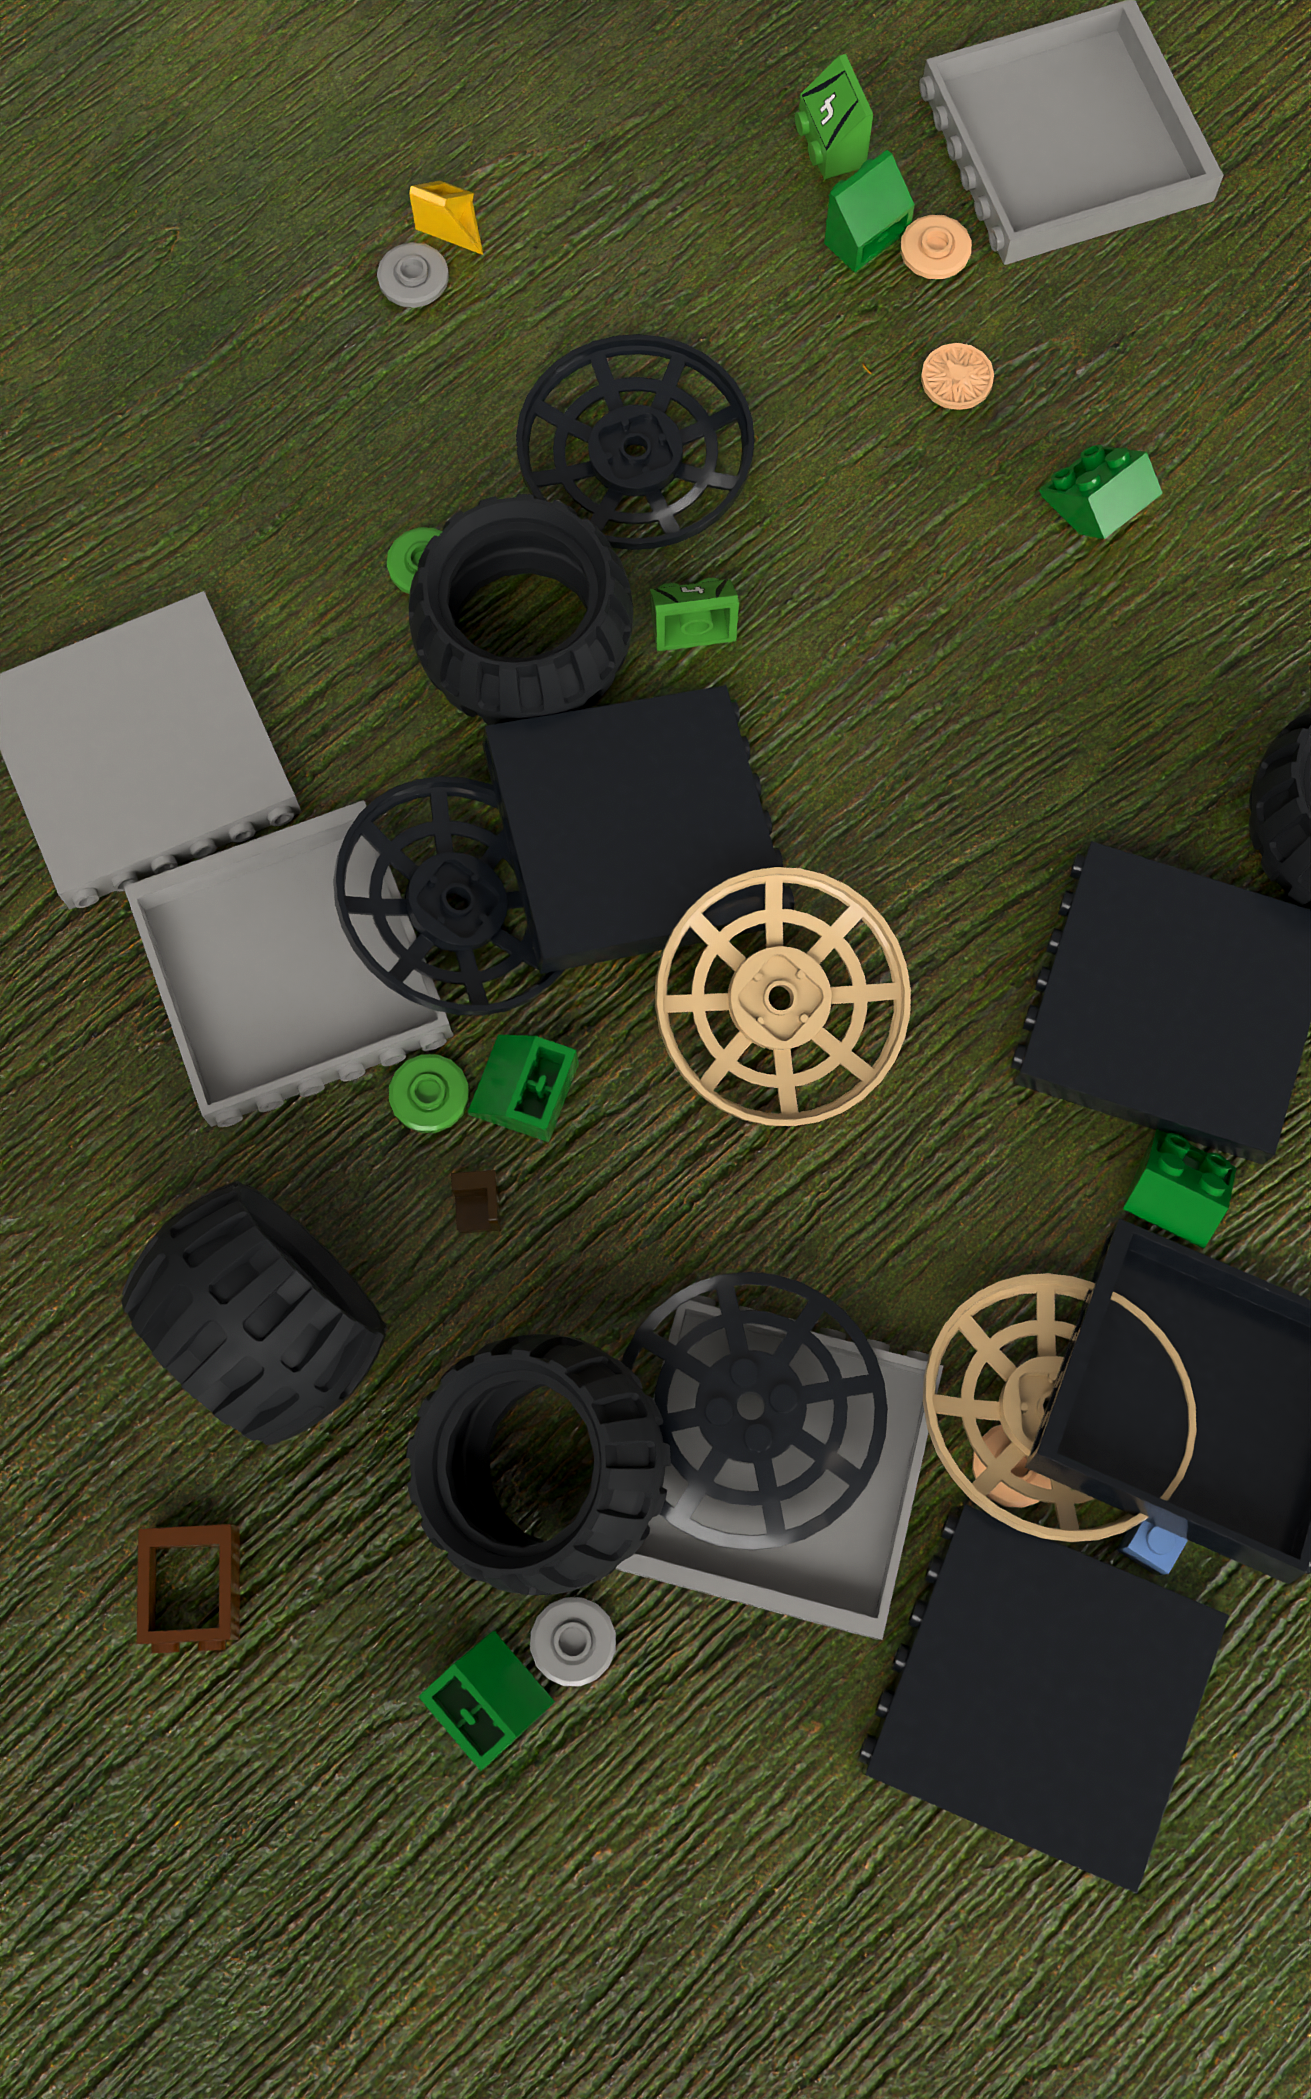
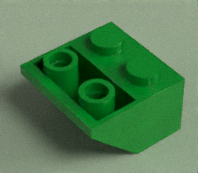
[824,149,915,272]
[1039,444,1163,539]
[467,1034,579,1142]
[1123,1129,1237,1249]
[418,1630,555,1771]

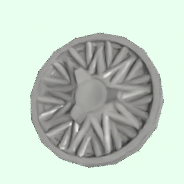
[377,242,449,308]
[530,1597,616,1686]

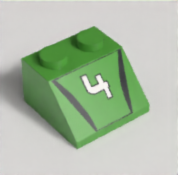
[795,54,873,180]
[650,578,739,652]

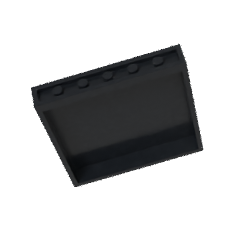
[482,685,794,974]
[1010,841,1311,1165]
[1025,1218,1311,1584]
[857,1504,1229,1894]

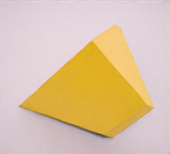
[409,181,484,255]

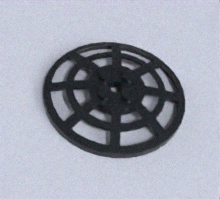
[516,334,755,550]
[333,776,565,1016]
[621,1272,888,1550]

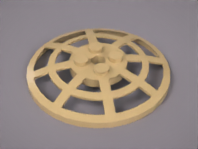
[655,867,911,1126]
[923,1273,1197,1542]

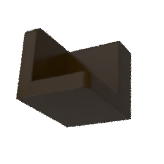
[451,1170,501,1233]

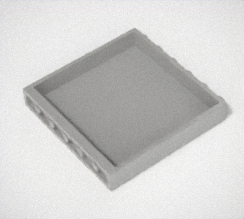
[919,0,1224,265]
[0,591,302,910]
[124,800,453,1127]
[616,1295,943,1640]

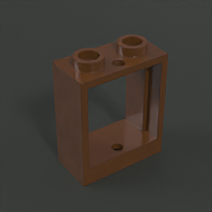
[136,1524,240,1654]

